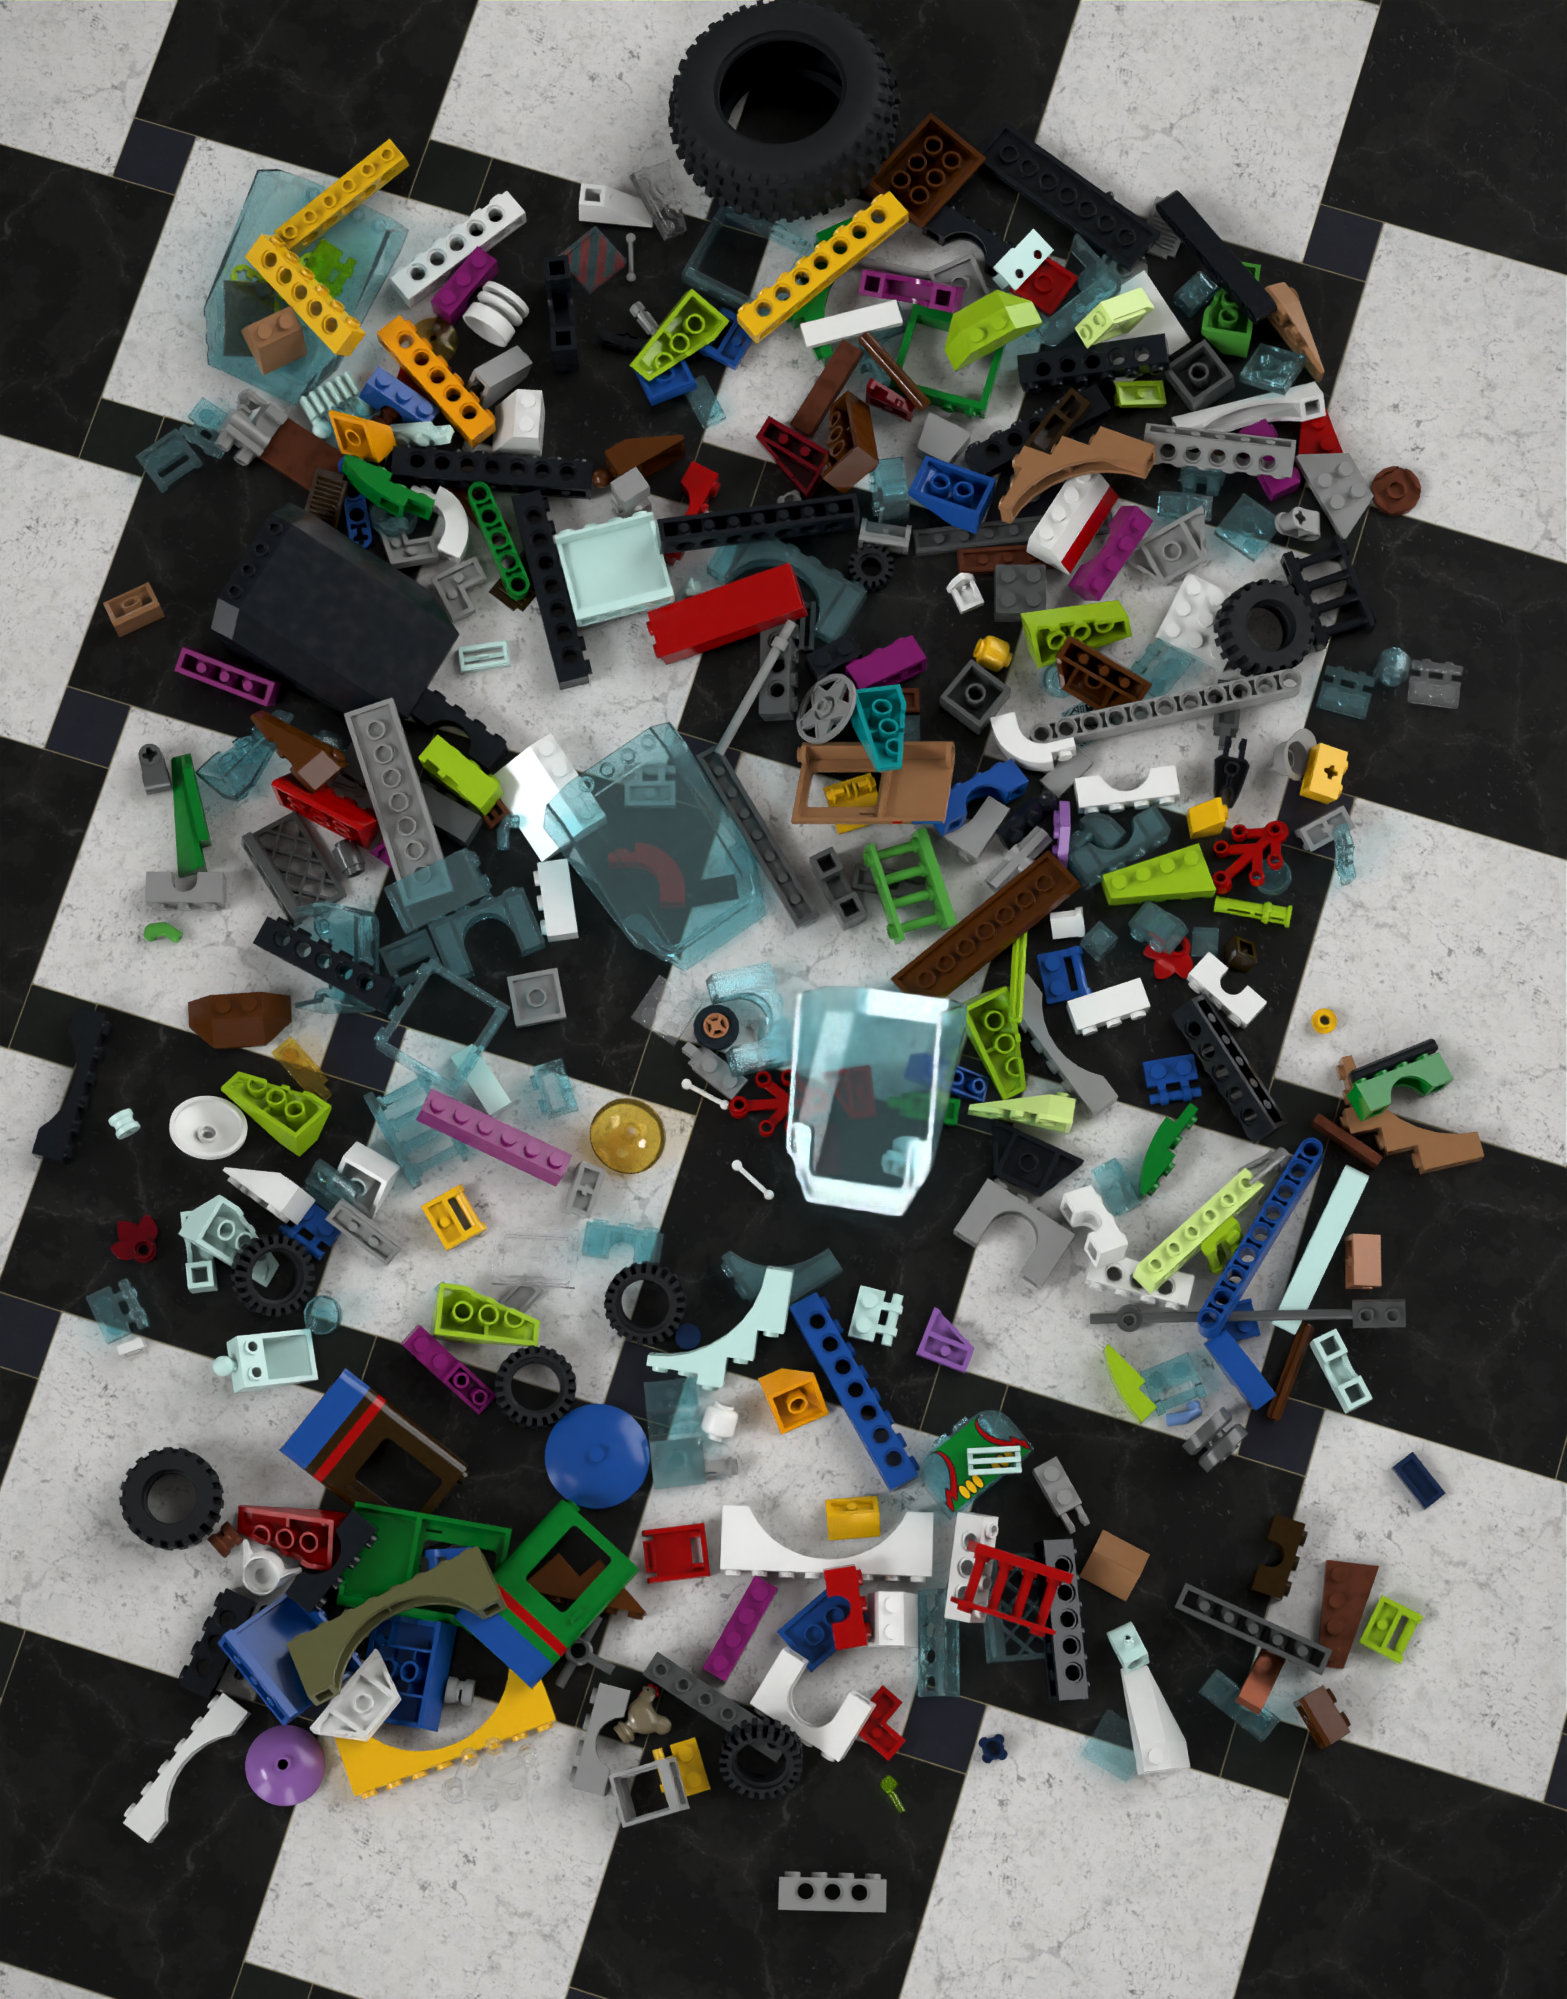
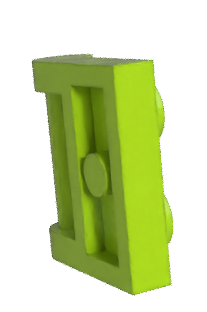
[1201,1215,1244,1275]
[1358,1595,1424,1665]

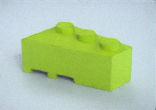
[418,734,504,817]

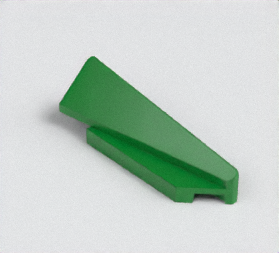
[171,753,212,878]

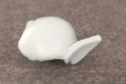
[242,1539,302,1596]

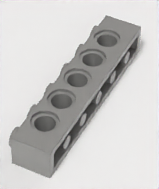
[1144,423,1296,479]

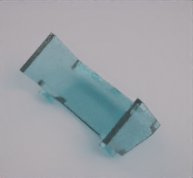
[1005,233,1121,346]
[295,901,380,1014]

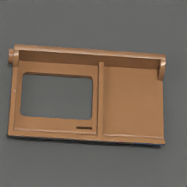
[791,741,955,824]

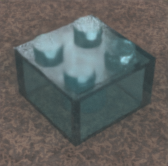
[868,456,910,523]

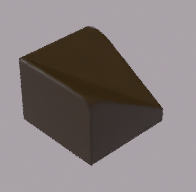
[1224,935,1258,972]

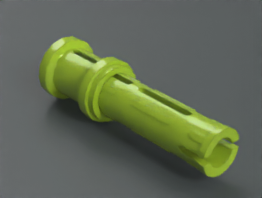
[1213,895,1293,928]

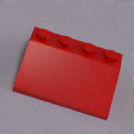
[271,772,380,850]

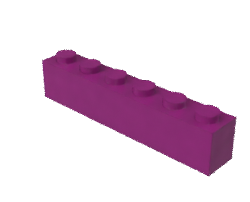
[416,1088,572,1187]

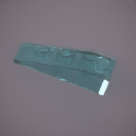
[195,710,294,802]

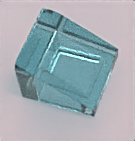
[1191,927,1219,957]

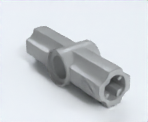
[985,826,1053,893]

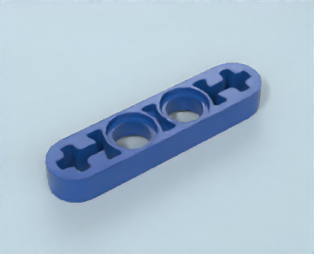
[338,455,372,550]

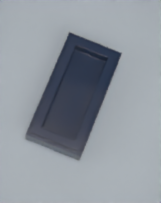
[1391,1452,1446,1510]

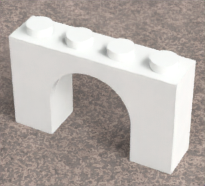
[750,1647,876,1762]

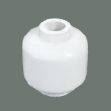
[701,1401,739,1442]

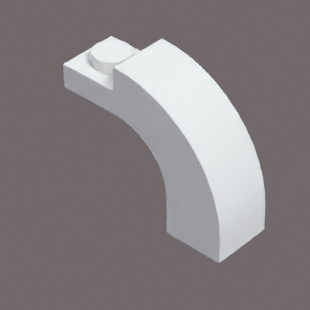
[411,485,470,564]
[990,712,1077,772]

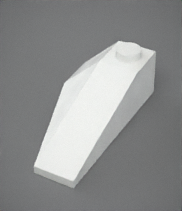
[1120,1665,1190,1775]

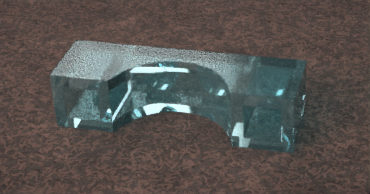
[1068,804,1171,887]

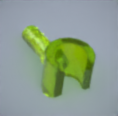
[880,1775,905,1813]

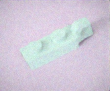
[389,421,455,447]

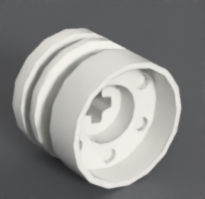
[463,281,529,347]

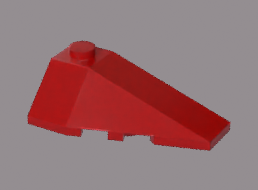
[237,1505,347,1571]

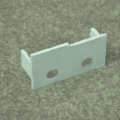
[992,229,1054,291]

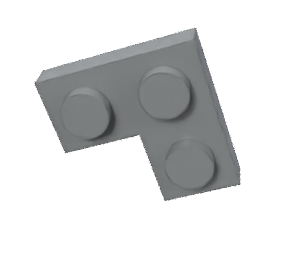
[377,520,439,569]
[431,556,487,623]

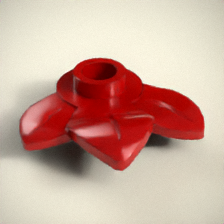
[1143,935,1193,980]

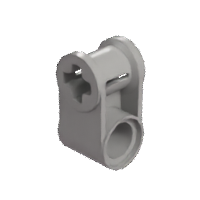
[1274,507,1321,541]

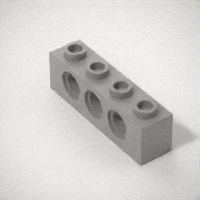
[778,1872,887,1913]

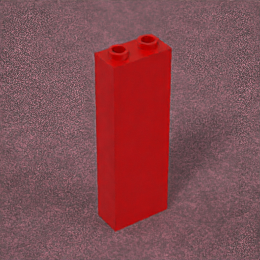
[646,563,808,665]

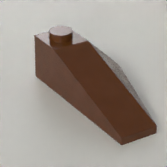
[250,710,349,794]

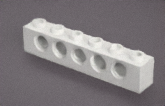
[390,191,527,309]

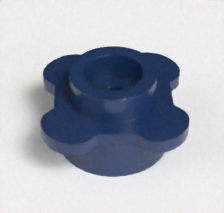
[978,1734,1008,1763]

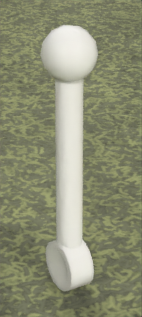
[681,1079,729,1110]
[732,1160,774,1200]

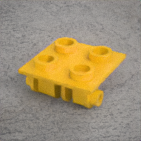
[823,773,878,835]

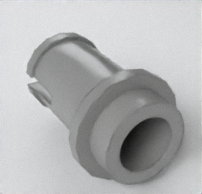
[705,1457,738,1478]

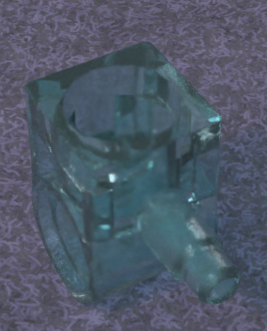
[1173,271,1219,318]

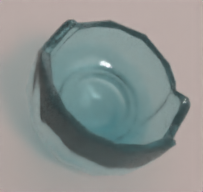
[1039,662,1070,699]
[1253,859,1292,896]
[304,1295,343,1335]

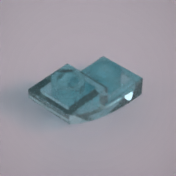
[1157,491,1213,522]

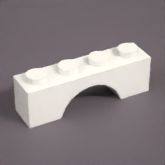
[1073,765,1180,816]

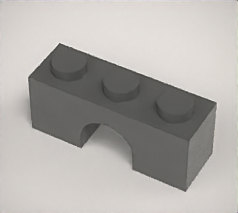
[809,847,867,931]

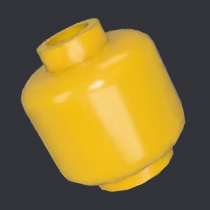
[973,635,1013,672]

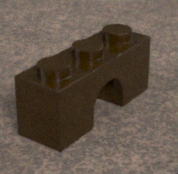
[1249,1514,1308,1601]

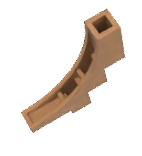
[998,426,1156,524]
[1336,1055,1484,1174]

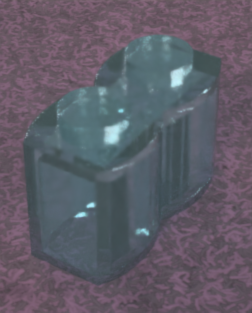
[1128,901,1189,954]

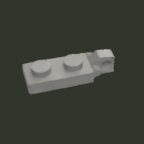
[682,1041,748,1100]

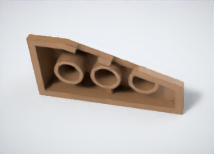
[1264,282,1325,383]

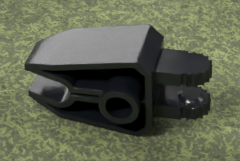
[1213,735,1250,809]

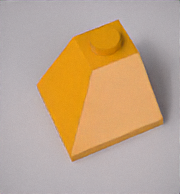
[328,410,397,463]
[758,1368,829,1435]

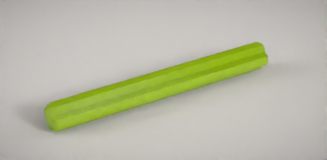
[1008,932,1027,1024]

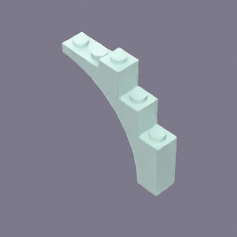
[646,1266,794,1391]

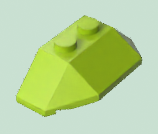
[944,290,1043,372]

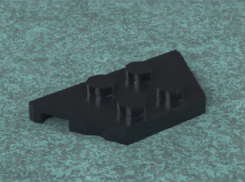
[992,1118,1084,1198]

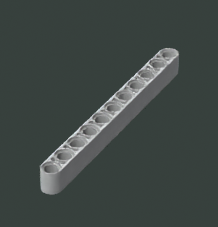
[1030,669,1302,744]

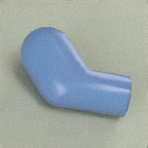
[1165,1401,1202,1427]

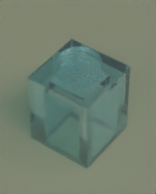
[1080,921,1118,962]

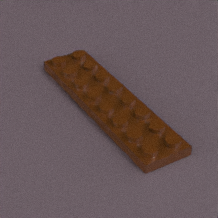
[891,850,1081,1016]

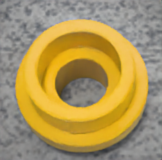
[1311,1008,1337,1034]

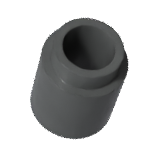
[332,839,365,879]

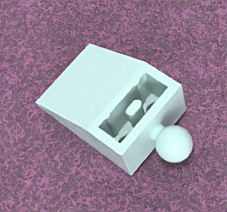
[213,1329,318,1393]

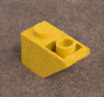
[1186,797,1229,839]

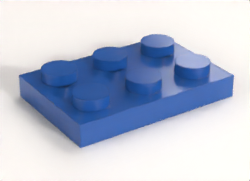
[777,1589,868,1673]

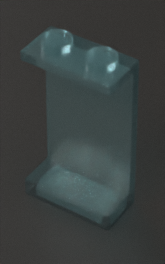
[384,848,492,936]

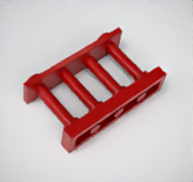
[950,1540,1074,1638]

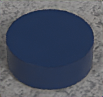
[675,1323,701,1351]

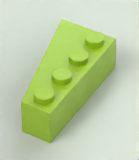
[1020,600,1132,669]

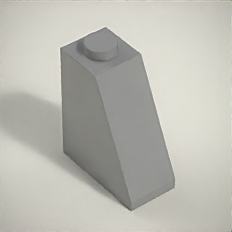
[465,345,533,415]

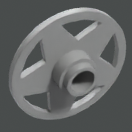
[796,673,856,744]

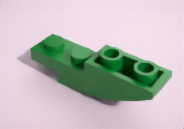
[342,454,435,521]
[1138,1103,1198,1200]

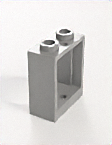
[609,1756,690,1828]

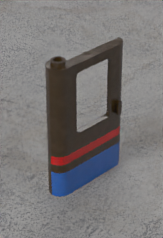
[279,1368,469,1514]

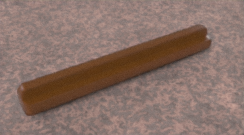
[859,331,930,411]
[1266,1322,1315,1421]

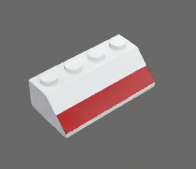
[1026,473,1119,576]

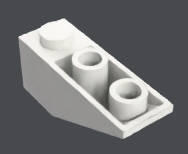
[579,183,655,228]

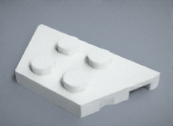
[310,1648,401,1742]

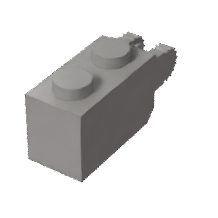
[1032,1456,1090,1534]

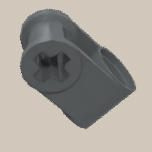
[138,744,172,795]

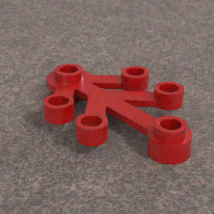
[1212,821,1289,894]
[729,1069,829,1137]

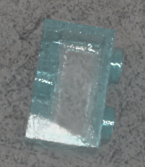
[530,1058,579,1119]

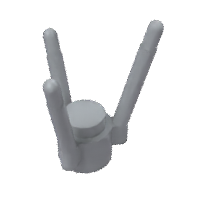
[1238,1147,1292,1205]

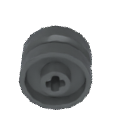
[1182,1406,1249,1473]

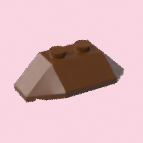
[1055,635,1152,710]
[188,992,292,1049]

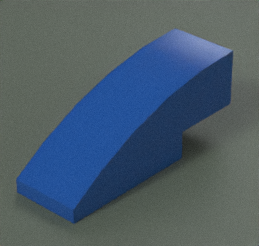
[1204,1328,1276,1411]

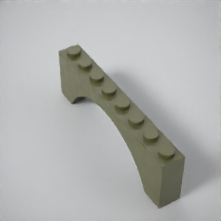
[286,1546,507,1706]

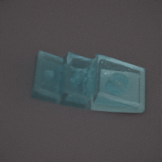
[644,1377,706,1489]

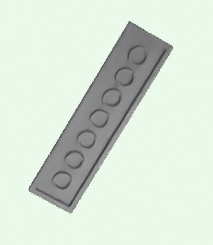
[344,698,454,907]

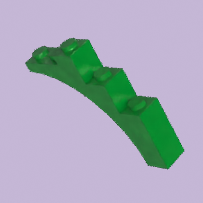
[784,217,876,367]

